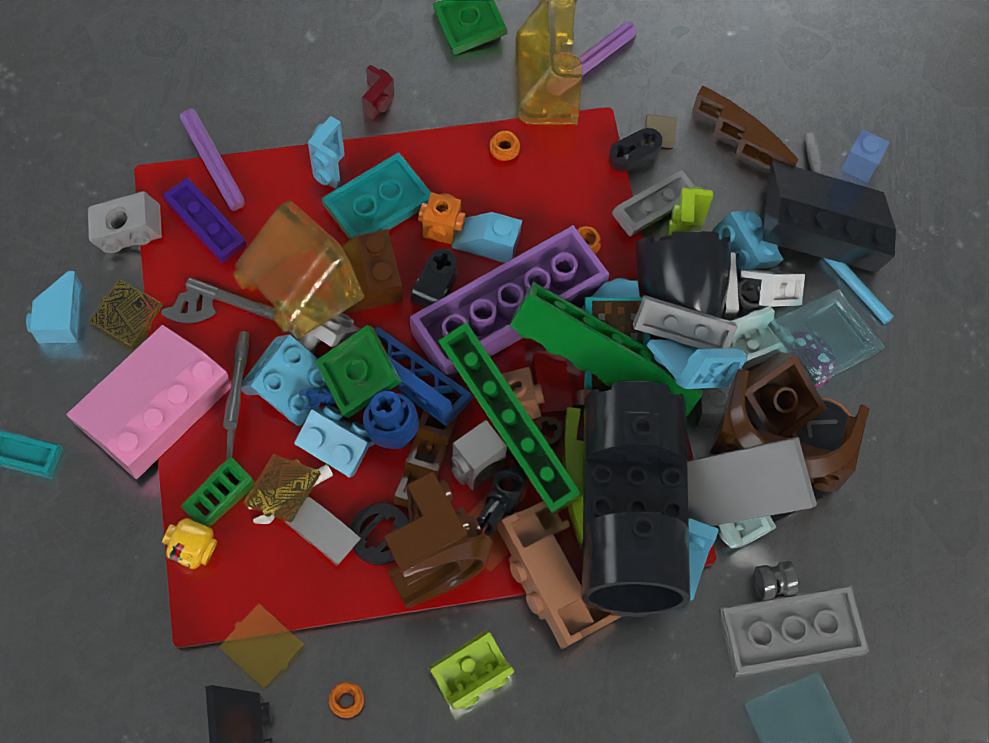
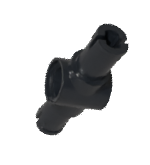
[476,460,528,535]

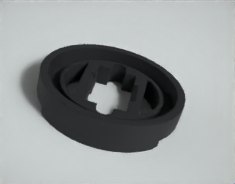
[350,503,409,565]

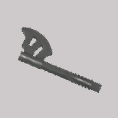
[161,278,294,327]
[223,331,250,459]

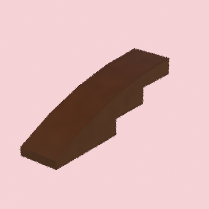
[693,85,798,169]
[394,382,467,508]

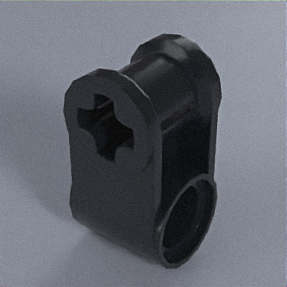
[410,248,457,308]

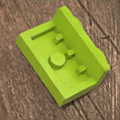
[667,187,713,236]
[427,630,515,710]

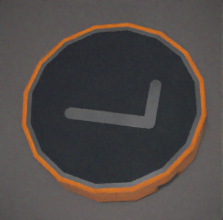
[790,398,851,452]

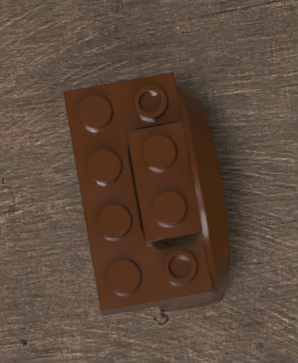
[710,369,870,492]
[384,472,493,608]

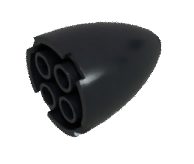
[635,231,731,340]

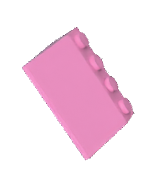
[66,325,231,480]

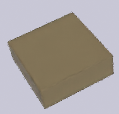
[644,114,677,148]

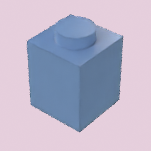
[841,129,890,183]

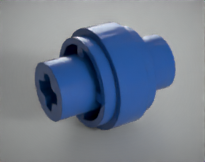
[363,391,419,449]

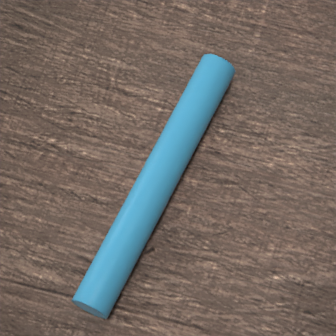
[824,258,894,324]

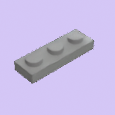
[611,169,695,237]
[633,295,738,349]

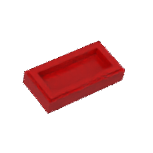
[533,351,573,416]

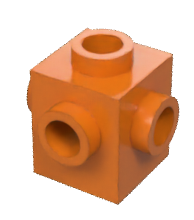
[418,192,466,244]

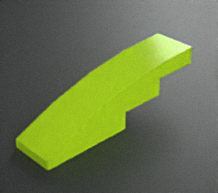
[562,407,584,549]

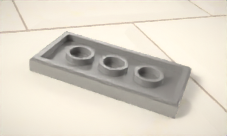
[687,437,817,526]
[718,585,870,677]

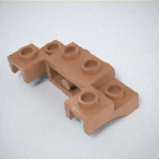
[497,501,621,649]

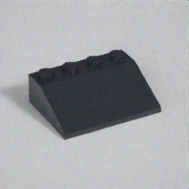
[763,160,896,273]
[205,685,274,743]

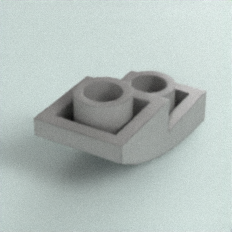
[285,496,361,566]

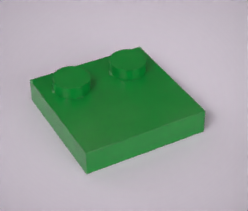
[433,0,508,55]
[315,325,402,418]

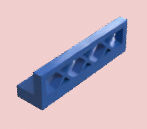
[353,327,473,427]

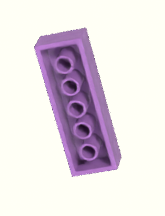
[410,225,609,379]

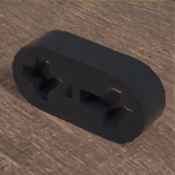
[609,128,662,172]

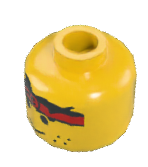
[162,518,217,569]

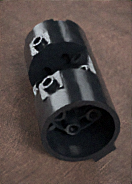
[582,381,690,617]

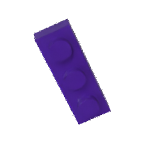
[162,177,247,264]

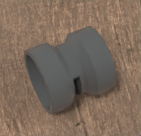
[737,278,764,317]
[754,561,798,600]

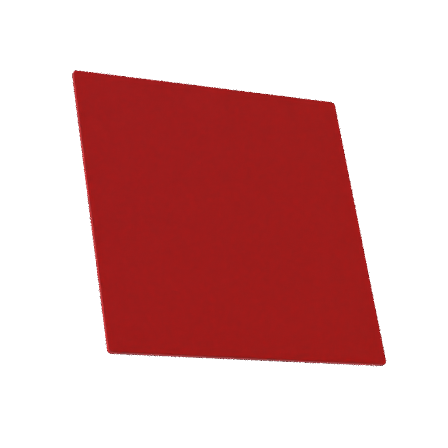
[134,107,717,648]

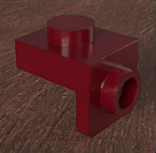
[362,65,394,120]

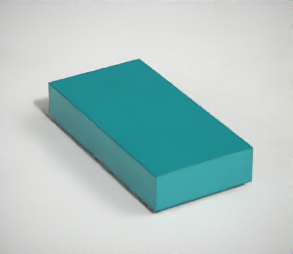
[0,430,63,479]

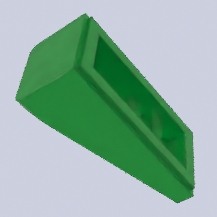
[181,457,256,527]

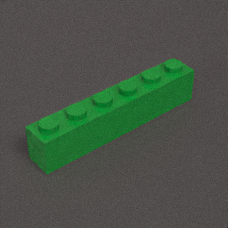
[510,282,703,417]
[438,322,583,515]

